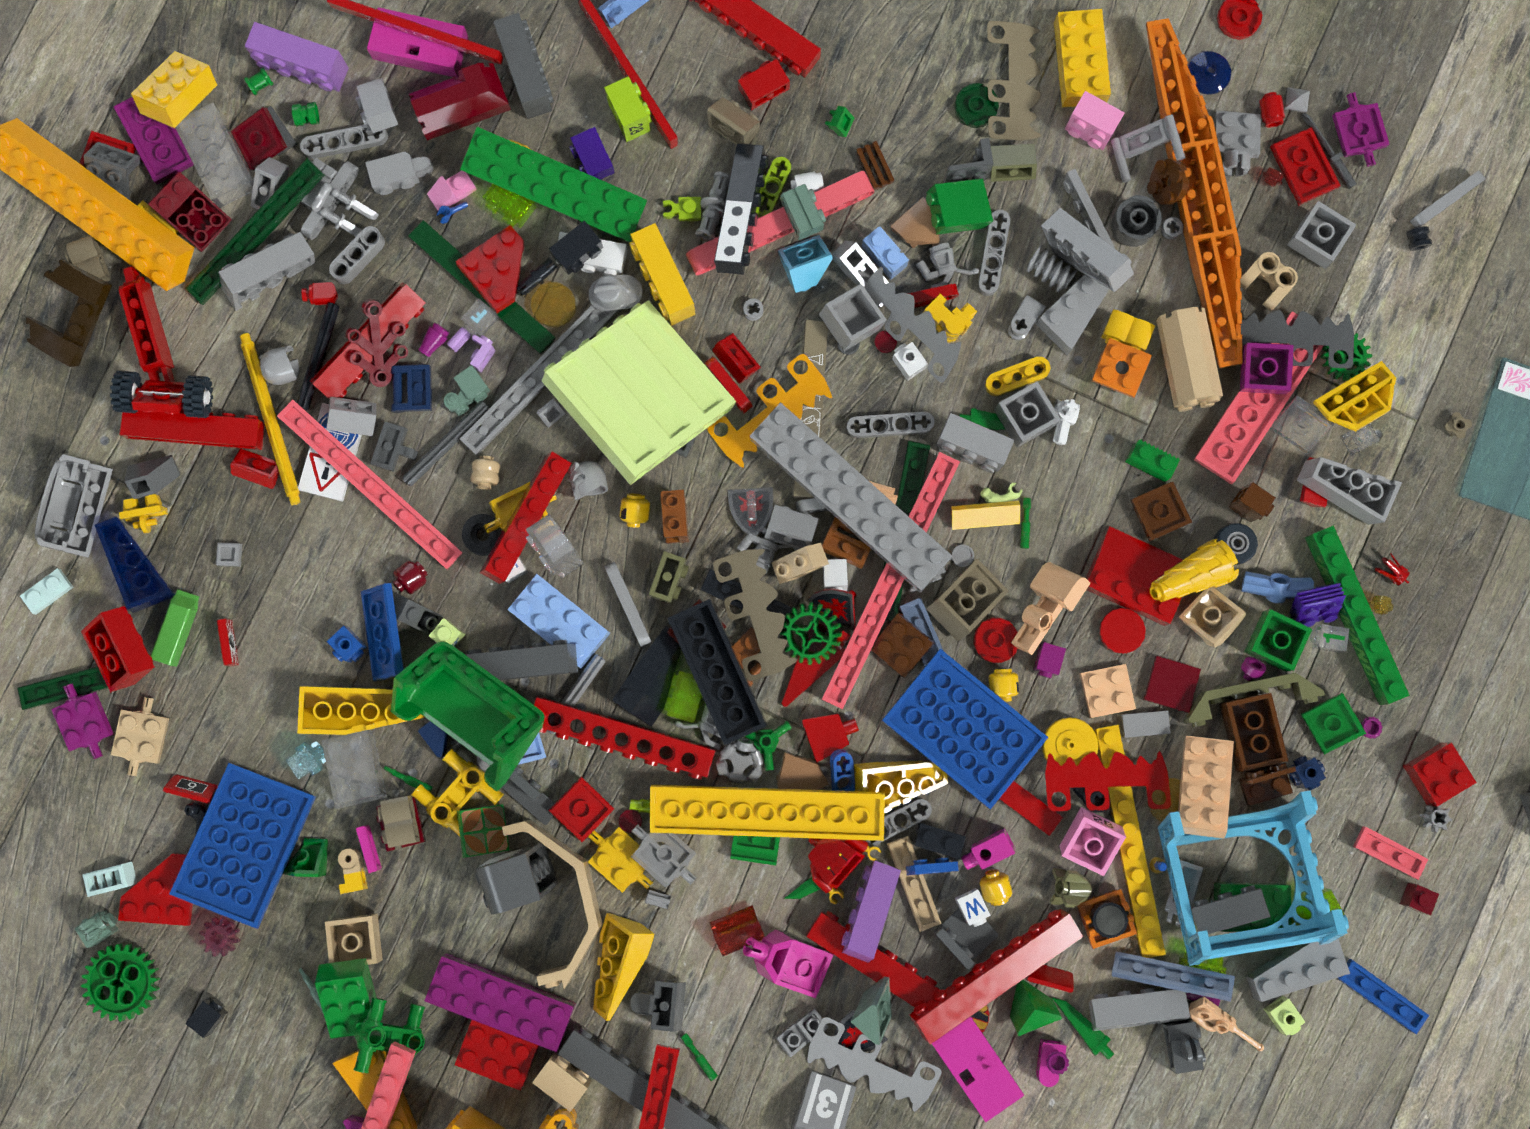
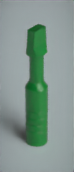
[1020,498,1031,549]
[384,766,433,793]
[680,1033,718,1081]

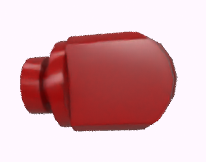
[301,282,338,305]

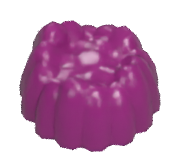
[1361,717,1383,739]
[1046,1051,1069,1075]

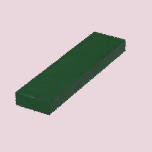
[17,667,108,710]

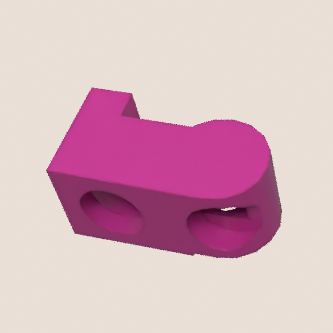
[1036,1039,1067,1087]

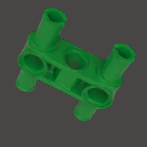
[353,997,425,1078]

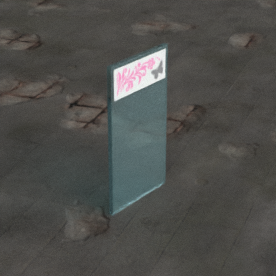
[1458,358,1530,520]

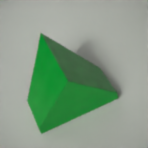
[283,838,328,877]
[1010,980,1062,1036]

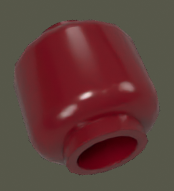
[392,560,428,594]

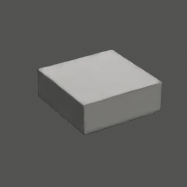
[216,543,242,567]

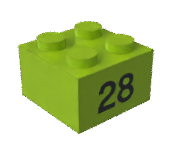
[604,76,652,142]

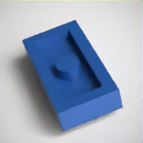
[906,858,959,876]

